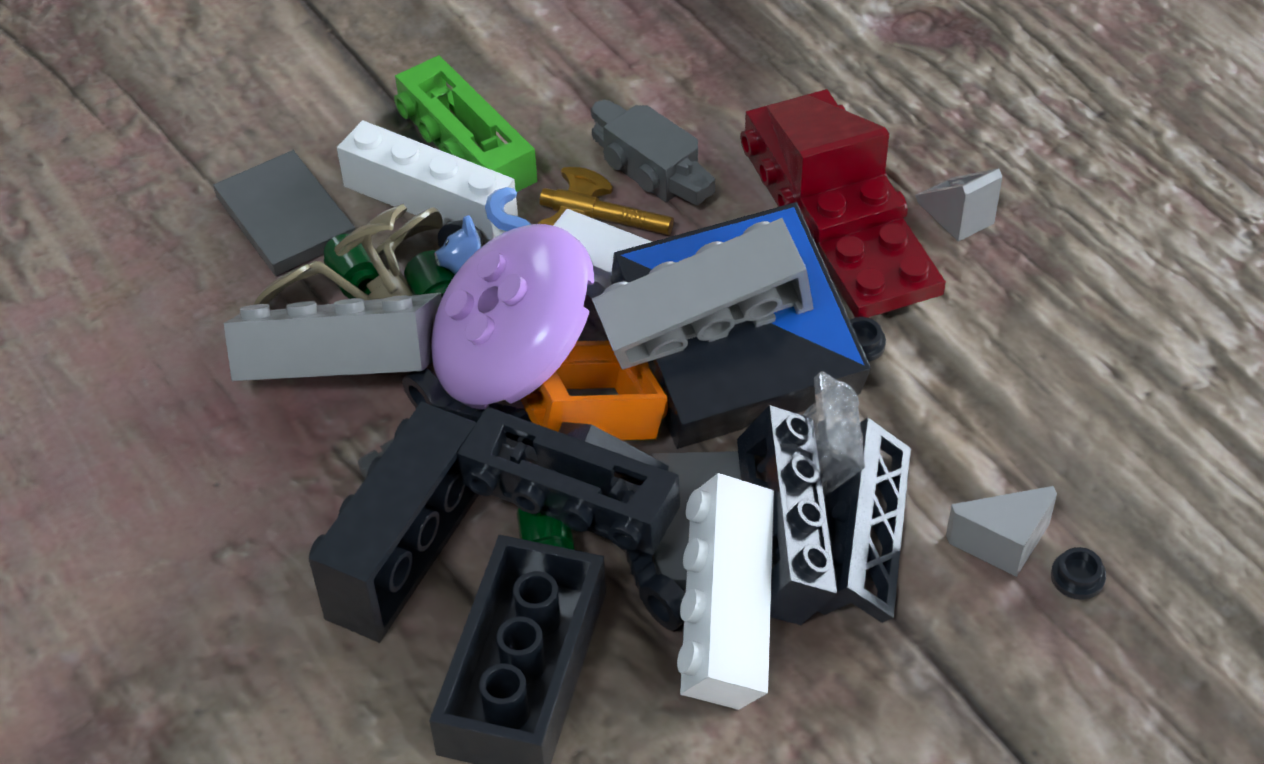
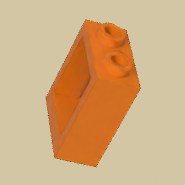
[520,341,668,440]

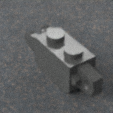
[591,99,716,205]

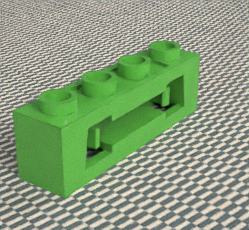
[394,55,538,192]

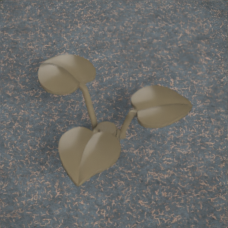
[254,204,443,305]

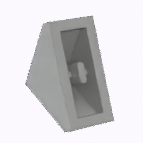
[915,168,1002,242]
[946,486,1057,577]

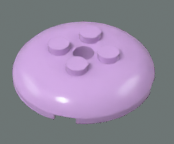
[431,224,594,409]

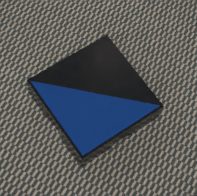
[610,202,871,449]

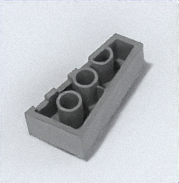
[592,218,814,370]
[224,293,442,381]

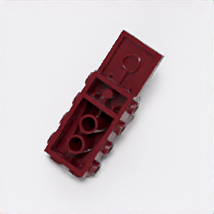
[740,89,946,318]

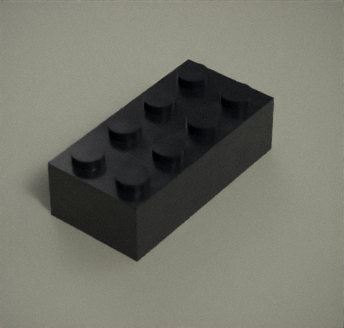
[308,402,479,643]
[429,535,606,764]

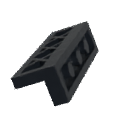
[818,418,911,623]

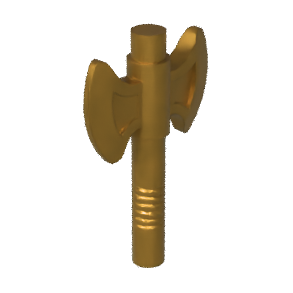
[537,167,674,235]

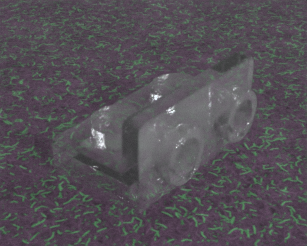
[802,371,865,497]

